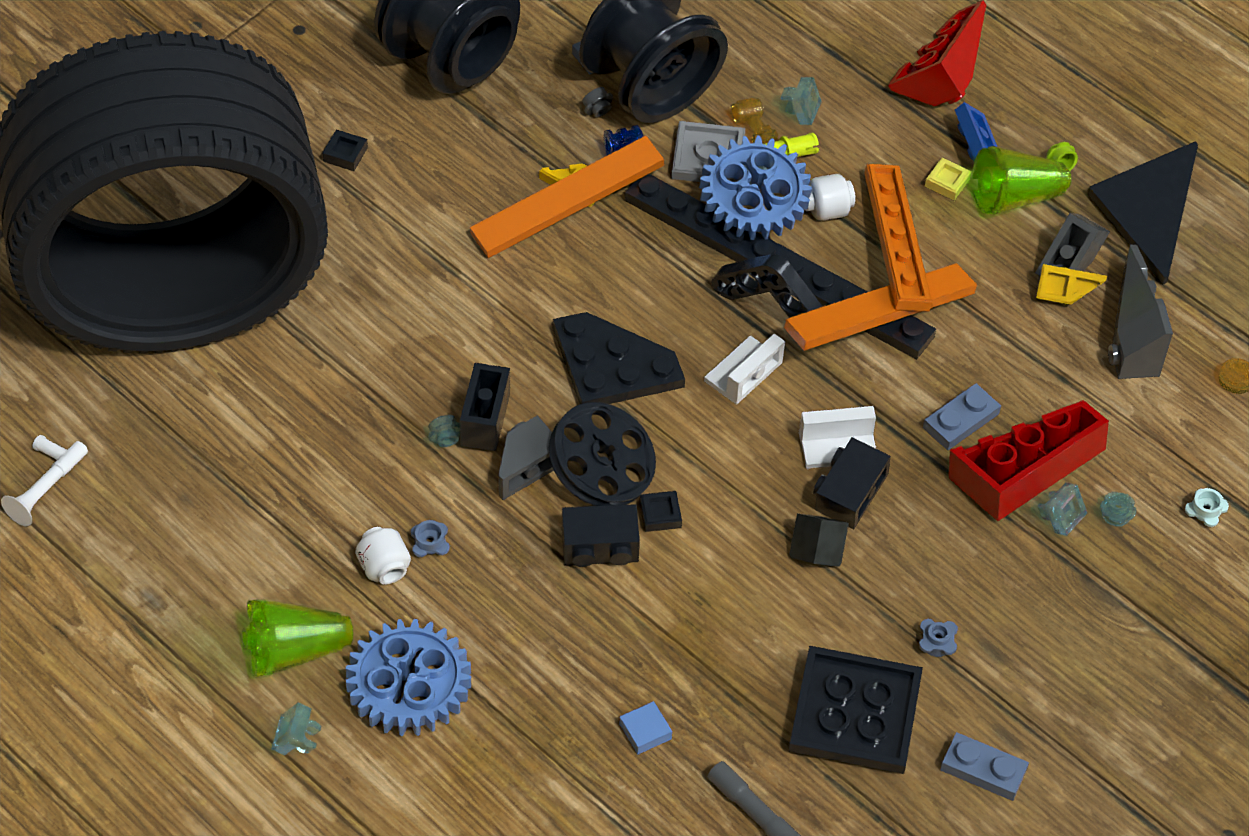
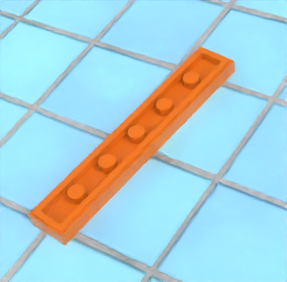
[470,136,664,258]
[864,164,932,311]
[784,263,977,351]

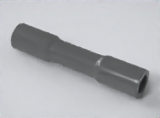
[707,761,801,836]

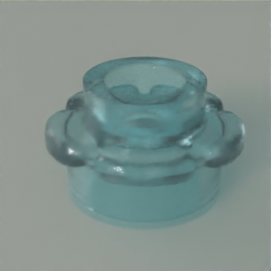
[428,415,460,447]
[1100,492,1137,526]

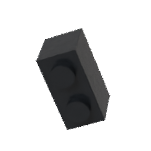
[460,362,510,451]
[813,437,891,530]
[561,504,640,567]

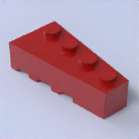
[949,400,1109,521]

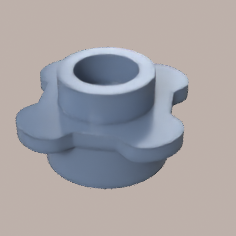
[411,520,450,557]
[919,619,958,657]

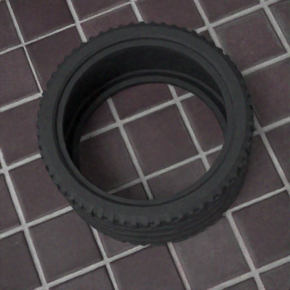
[0,31,328,353]

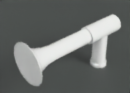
[1,435,88,526]

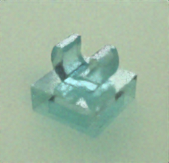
[780,77,822,125]
[1037,482,1088,536]
[271,702,322,755]

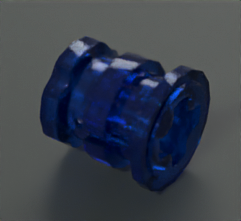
[603,125,644,155]

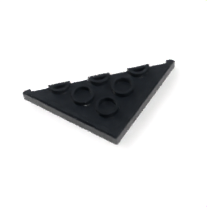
[1088,141,1198,285]

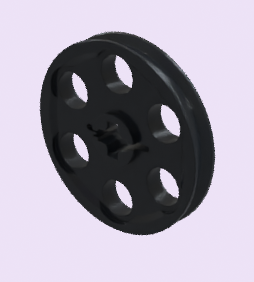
[549,402,656,506]

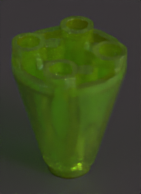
[242,599,353,677]

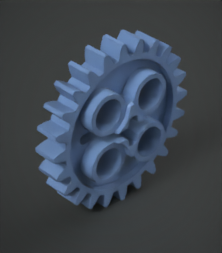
[699,135,812,240]
[346,619,471,736]

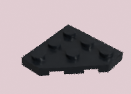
[552,312,685,404]

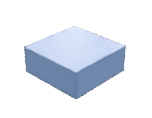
[619,701,673,755]

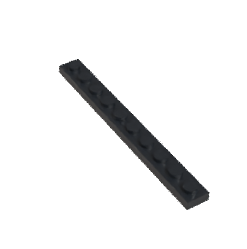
[625,174,936,360]

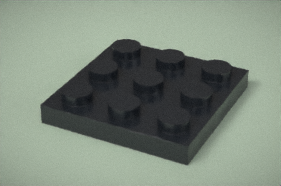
[789,645,923,774]

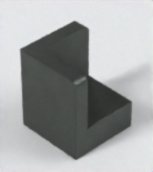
[789,513,849,567]

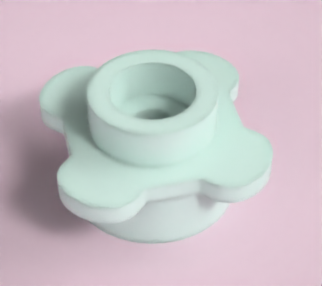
[1185,488,1229,527]

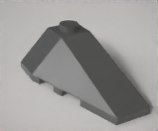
[1108,245,1173,379]

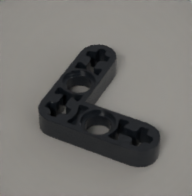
[711,254,823,318]

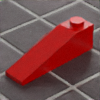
[888,0,986,106]

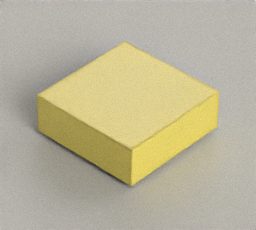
[925,158,972,201]

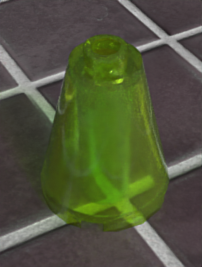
[972,146,1071,214]

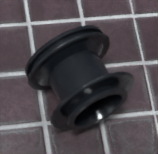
[374,0,520,94]
[579,0,728,123]

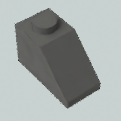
[1035,213,1110,276]
[499,415,554,500]

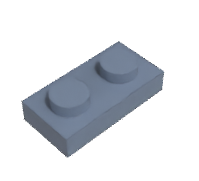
[923,383,1001,451]
[940,732,1029,801]

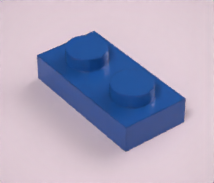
[955,102,1004,171]

